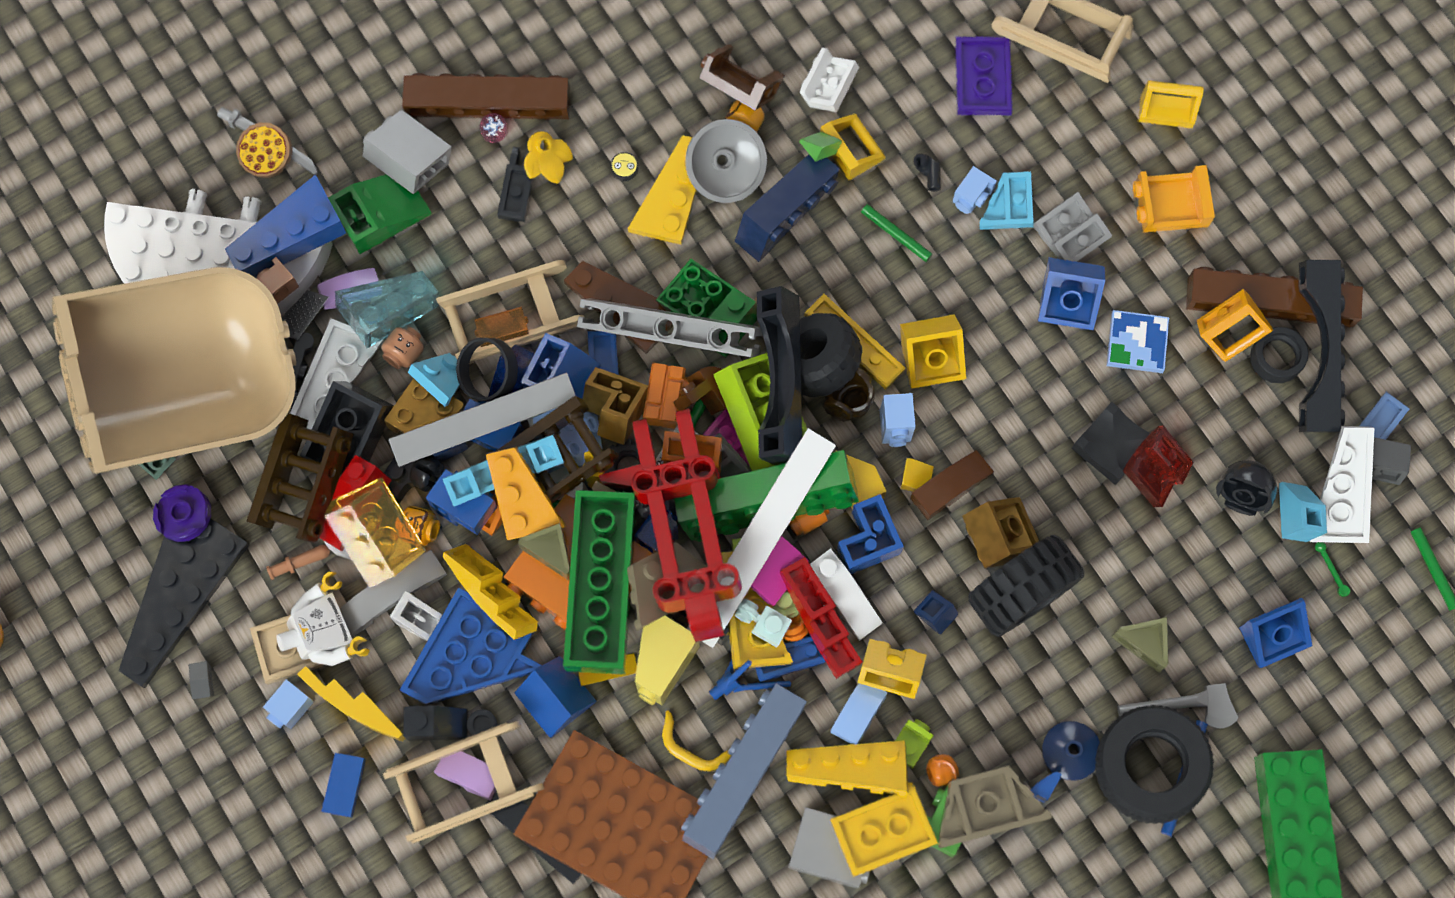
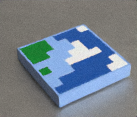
[1107,310,1169,373]

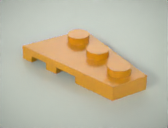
[486,447,566,540]

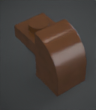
[673,366,726,415]

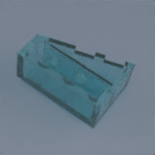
[335,271,439,349]

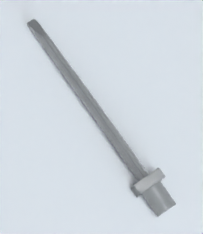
[218,107,318,175]

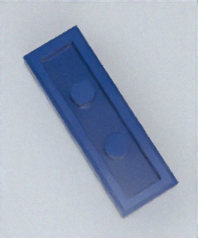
[755,636,826,683]

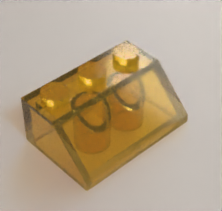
[324,478,426,587]

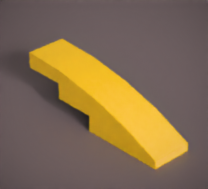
[443,544,538,640]
[297,666,406,742]

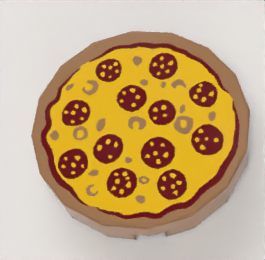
[236,122,292,178]

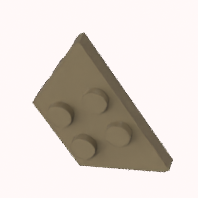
[627,542,707,631]
[938,766,1052,848]

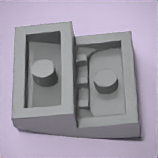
[1033,192,1112,262]

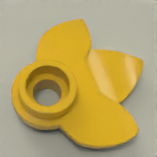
[524,131,573,184]

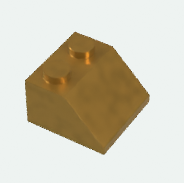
[962,497,1039,569]

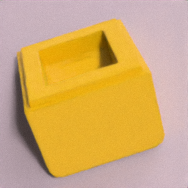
[900,458,934,492]

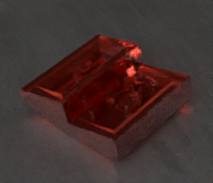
[1123,425,1194,507]

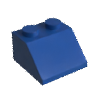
[1038,257,1105,330]

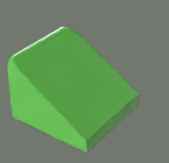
[799,132,842,162]

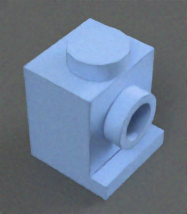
[953,166,996,214]

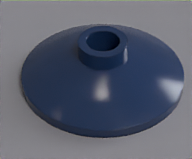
[1042,721,1100,781]

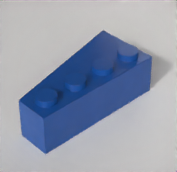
[225,174,346,278]

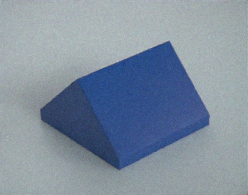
[1239,598,1312,668]
[514,656,597,739]

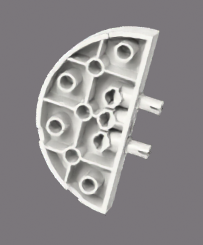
[104,189,332,315]

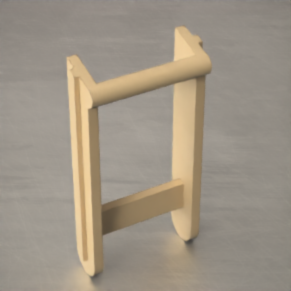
[992,0,1133,83]
[436,260,584,365]
[383,721,544,844]

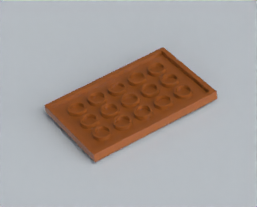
[514,730,708,898]

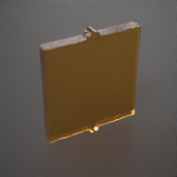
[474,307,529,347]

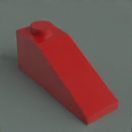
[319,455,391,552]

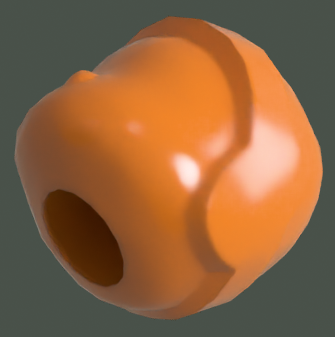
[926,754,959,787]

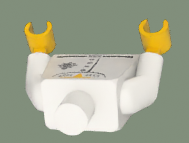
[276,572,370,666]

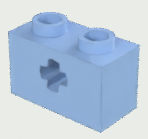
[880,393,915,447]

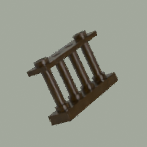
[481,395,620,504]
[246,413,354,544]

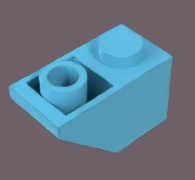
[1279,482,1327,542]

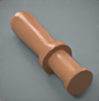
[266,545,330,580]

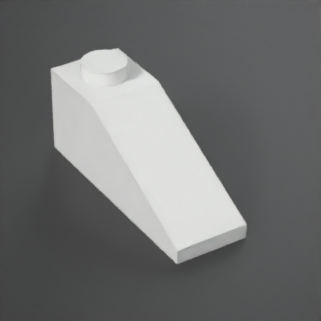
[810,549,883,641]

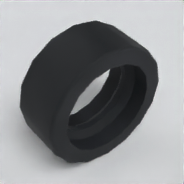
[1250,327,1308,383]

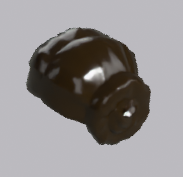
[823,368,875,422]

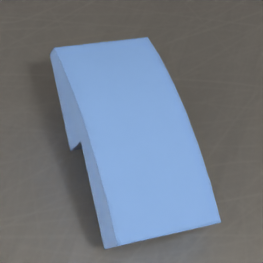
[830,683,888,745]

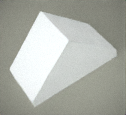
[390,591,442,641]

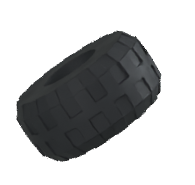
[800,313,863,397]

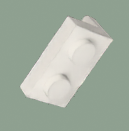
[800,48,859,112]

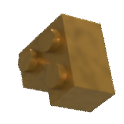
[583,367,648,445]

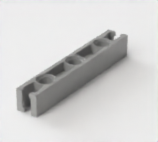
[577,298,762,357]
[388,373,575,467]

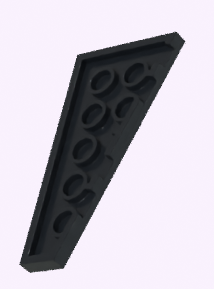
[118,518,249,688]

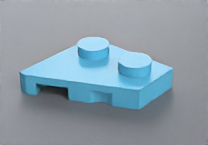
[979,172,1033,230]
[408,353,460,407]

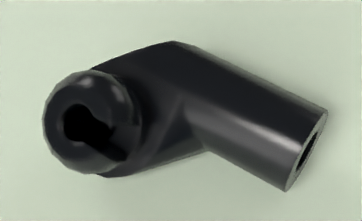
[913,153,941,192]

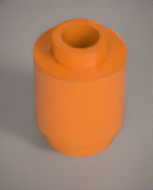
[789,509,830,536]

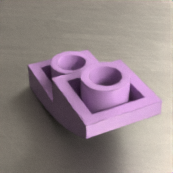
[317,268,382,310]
[434,751,496,800]

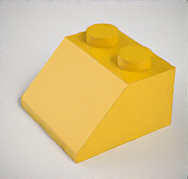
[900,314,966,389]

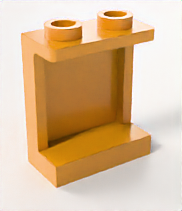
[1133,165,1215,233]

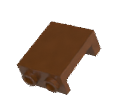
[699,44,785,110]

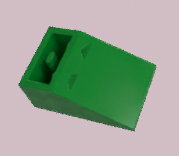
[328,174,432,254]
[656,259,757,358]

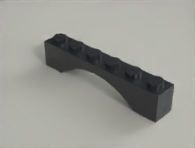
[1299,260,1345,433]
[757,286,802,466]

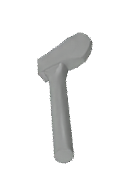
[1118,683,1239,729]

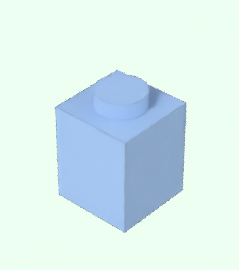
[263,679,314,729]

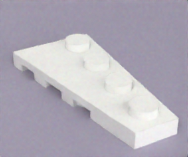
[290,319,384,429]
[1310,426,1374,543]

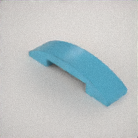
[443,435,564,506]

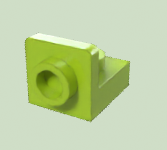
[895,719,934,769]

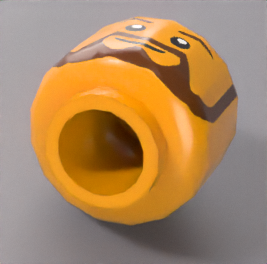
[725,100,765,133]
[394,506,440,546]

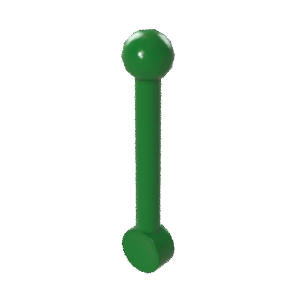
[1315,542,1350,597]

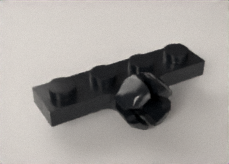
[371,455,445,519]

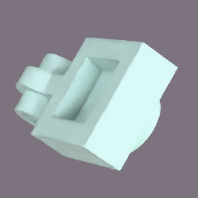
[735,599,792,647]

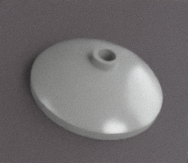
[685,119,767,203]

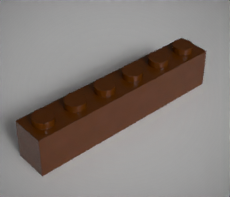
[402,73,570,119]
[1186,267,1363,328]

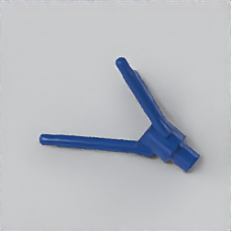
[709,660,791,700]

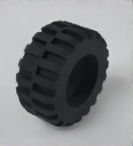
[968,535,1084,637]

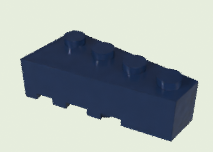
[735,154,840,262]

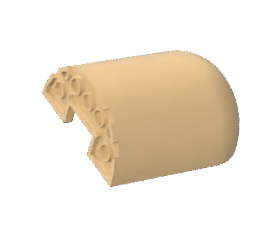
[52,267,296,474]

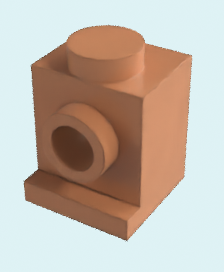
[256,257,299,304]

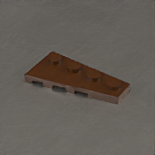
[564,261,673,354]

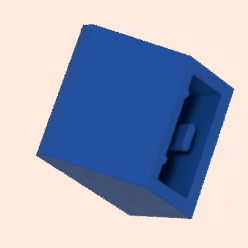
[520,333,601,399]

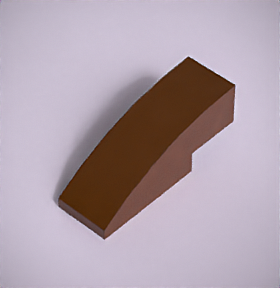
[910,450,994,520]

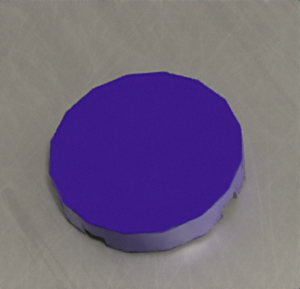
[153,484,211,542]

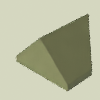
[518,523,570,581]
[1112,617,1168,672]

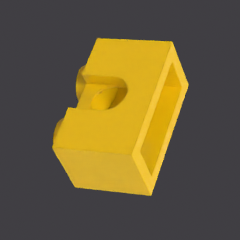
[857,639,927,699]

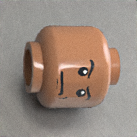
[381,327,424,369]

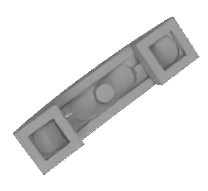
[340,550,447,637]

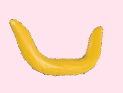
[662,710,731,771]

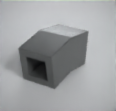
[188,661,215,699]

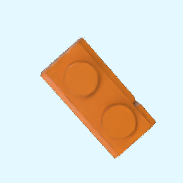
[643,363,689,429]

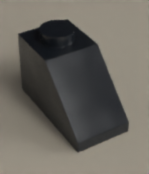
[404,706,468,741]

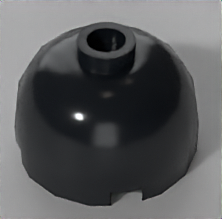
[1216,460,1277,516]

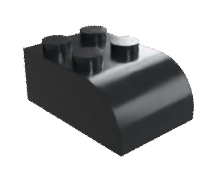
[300,381,394,478]

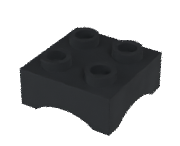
[1072,402,1152,485]

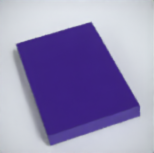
[955,37,1012,115]

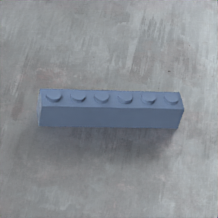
[681,683,807,859]

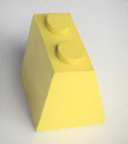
[635,616,700,706]

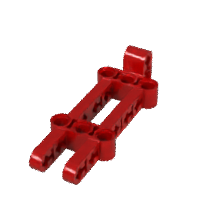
[631,409,742,643]

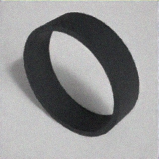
[456,338,518,401]

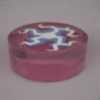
[479,114,508,143]

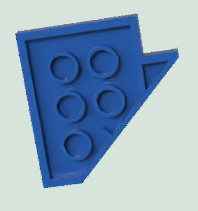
[400,587,542,705]

